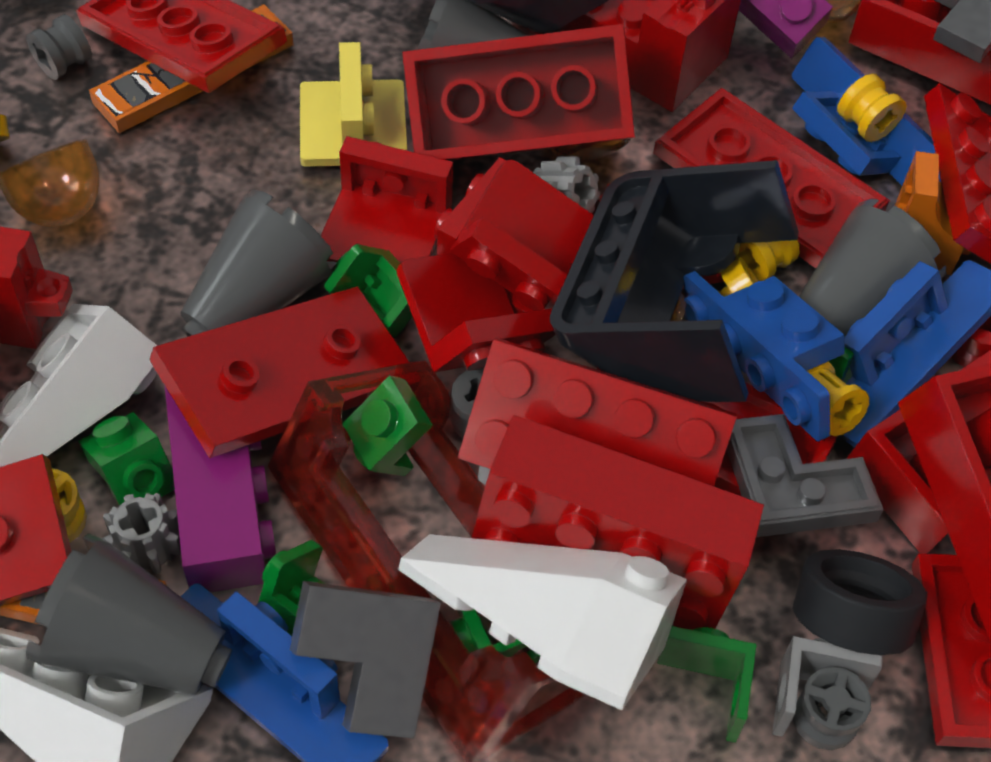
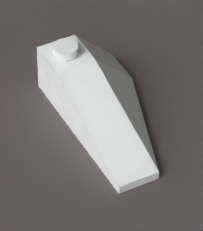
[0,304,157,467]
[398,534,687,710]
[0,628,213,762]

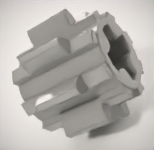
[533,156,601,213]
[103,493,181,574]

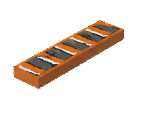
[89,4,294,134]

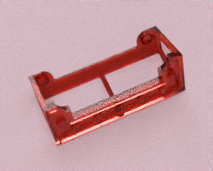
[268,360,587,762]

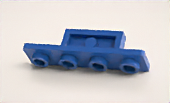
[792,37,942,185]
[838,260,991,447]
[681,271,845,442]
[181,583,389,762]

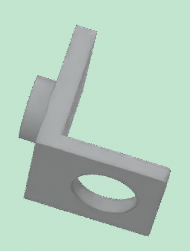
[772,636,883,737]

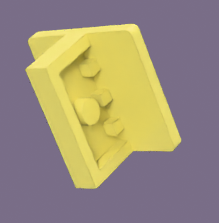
[300,42,407,167]

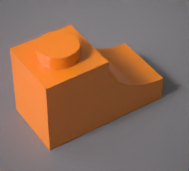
[895,151,970,275]

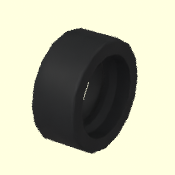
[792,549,928,656]

